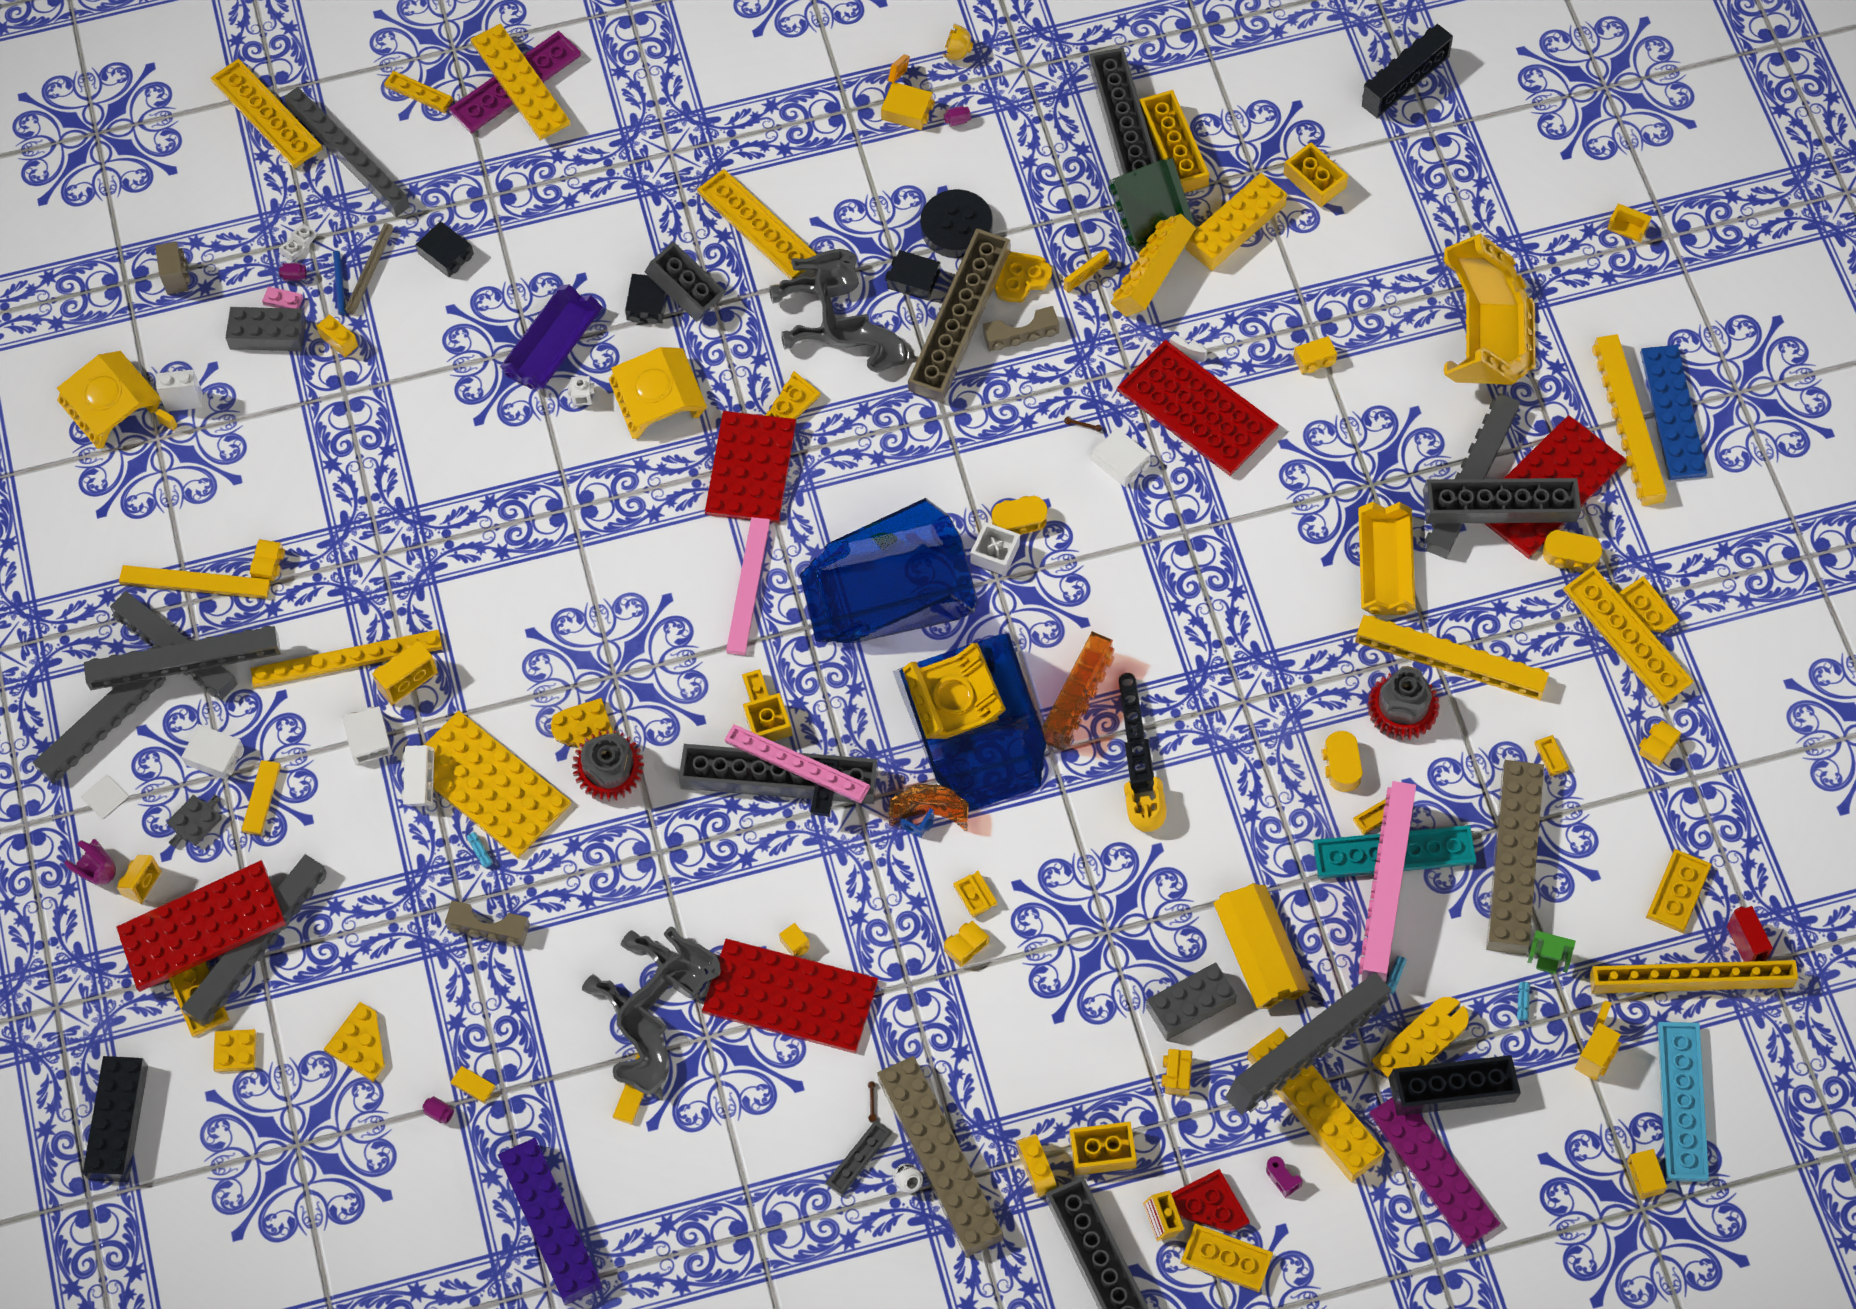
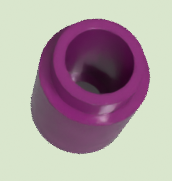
[944,106,971,127]
[279,263,307,281]
[422,1096,454,1124]

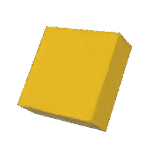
[155,409,177,431]

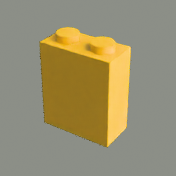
[881,82,935,131]

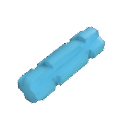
[467,832,492,868]
[1386,956,1407,994]
[1517,982,1530,1021]

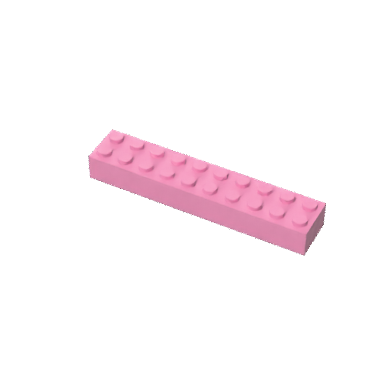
[1358,781,1416,983]

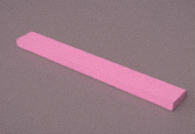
[726,517,770,655]
[724,724,870,804]

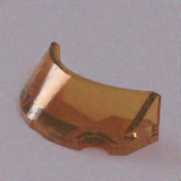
[889,784,969,831]

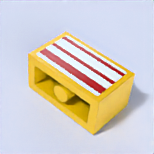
[1143,1190,1184,1242]

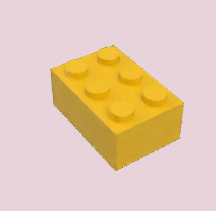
[1283,142,1348,208]
[372,640,438,706]
[1069,1121,1137,1176]

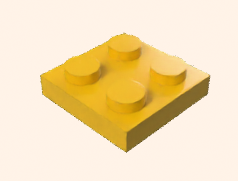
[213,1029,256,1072]

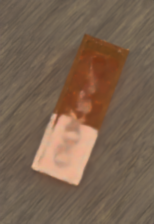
[1043,631,1115,752]

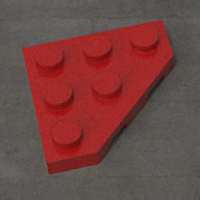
[1171,1169,1250,1233]

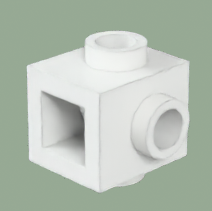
[568,375,595,406]

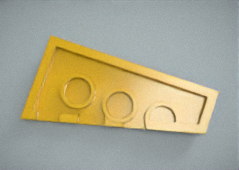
[765,371,821,419]

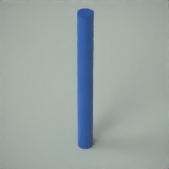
[333,251,346,315]

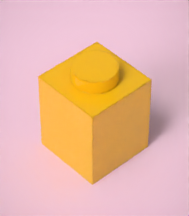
[779,923,810,957]

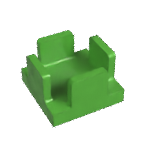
[1527,930,1576,974]

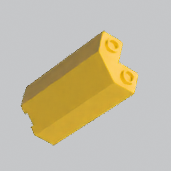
[1358,502,1416,615]
[1213,883,1310,1009]

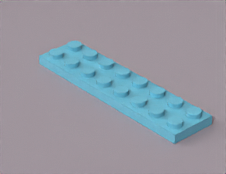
[1657,1022,1709,1182]

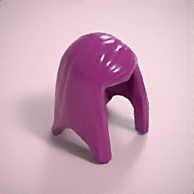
[65,839,116,885]

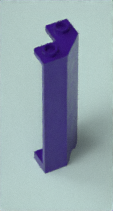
[500,284,603,390]

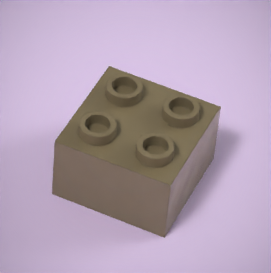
[155,241,191,295]

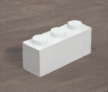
[401,745,434,807]

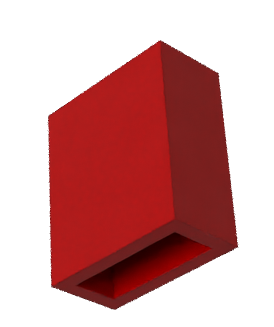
[1727,906,1773,962]

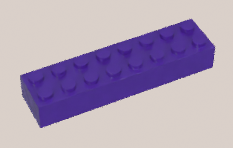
[498,1137,603,1305]

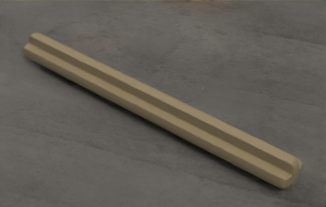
[345,223,393,315]

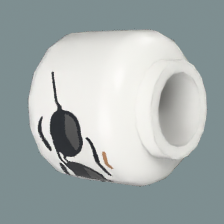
[893,1163,923,1194]

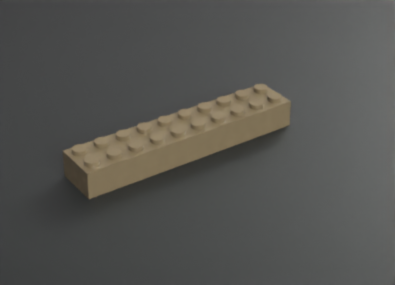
[908,228,1011,403]
[1486,760,1544,955]
[877,1056,1003,1258]

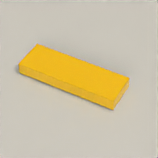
[1063,249,1109,293]

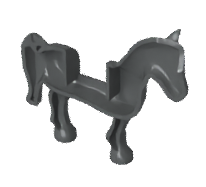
[769,249,917,373]
[582,927,721,1100]

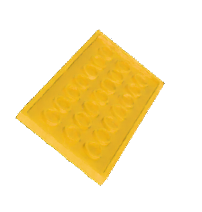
[424,710,571,859]

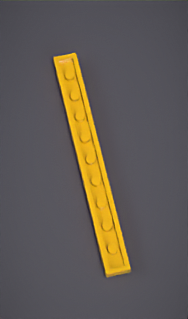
[250,629,443,688]

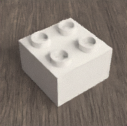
[970,522,1020,576]

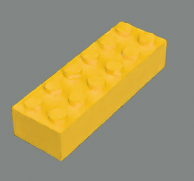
[1139,90,1210,193]
[1185,173,1287,271]
[1110,214,1196,317]

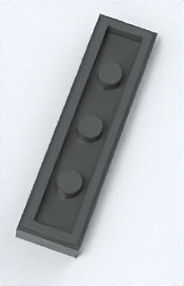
[825,1120,892,1197]

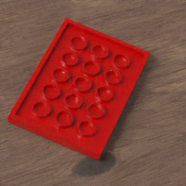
[705,411,797,523]

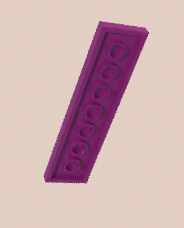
[449,31,581,134]
[1369,1097,1500,1248]

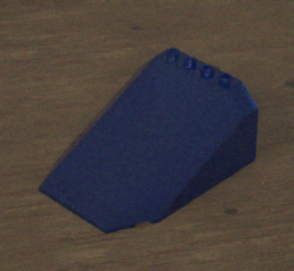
[800,498,978,643]
[893,633,1046,812]

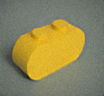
[991,496,1047,535]
[1543,530,1602,572]
[1321,731,1363,792]
[1016,1134,1057,1198]

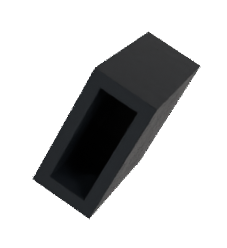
[415,221,474,277]
[885,250,941,301]
[625,274,668,324]

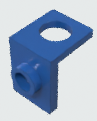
[900,808,934,838]

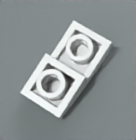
[279,224,317,262]
[1169,334,1207,362]

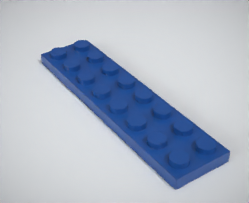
[1640,345,1707,480]

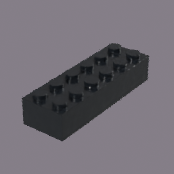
[1362,23,1453,118]
[1388,1055,1521,1116]
[83,1056,148,1182]

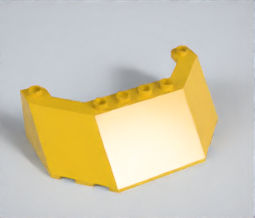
[1444,233,1536,385]

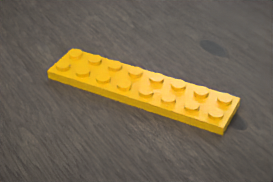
[470,23,571,141]
[210,58,323,169]
[697,169,817,280]
[1563,566,1694,706]

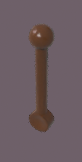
[1064,416,1102,432]
[868,1081,877,1123]

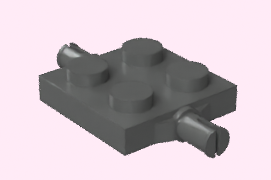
[166,794,222,848]

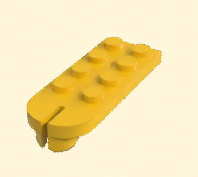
[1371,997,1469,1078]

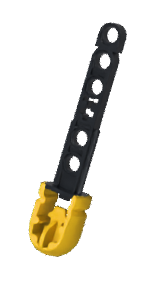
[1118,673,1167,832]

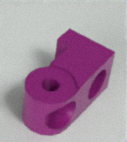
[1266,1156,1303,1198]

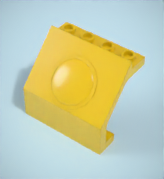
[609,347,707,439]
[56,350,161,449]
[899,643,1006,739]

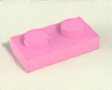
[262,286,303,309]

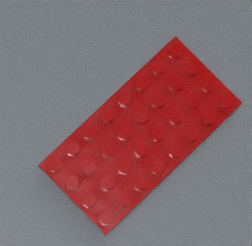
[1117,340,1279,476]
[1484,415,1626,559]
[116,860,286,992]
[702,938,879,1054]

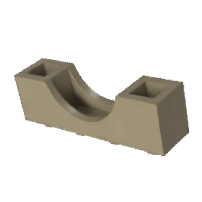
[983,306,1059,352]
[445,900,530,946]

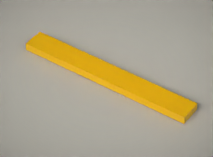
[119,565,271,599]

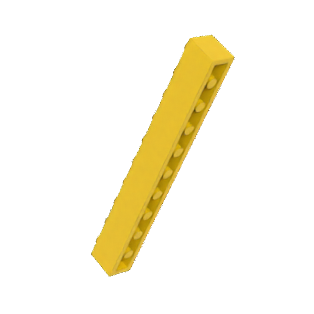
[1592,334,1667,506]
[1355,615,1549,701]
[1589,960,1798,994]

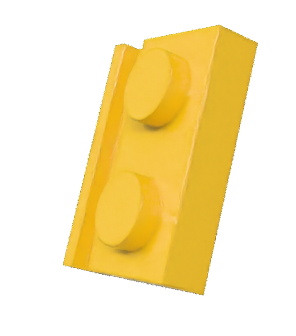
[953,871,997,918]

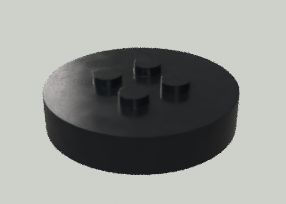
[920,189,993,258]

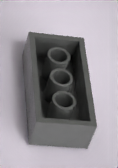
[644,241,726,322]
[225,307,306,351]
[1146,962,1237,1041]

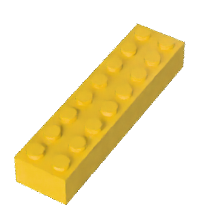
[1247,1027,1385,1183]

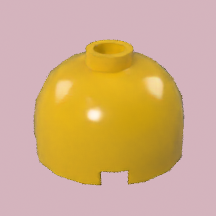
[943,24,974,60]

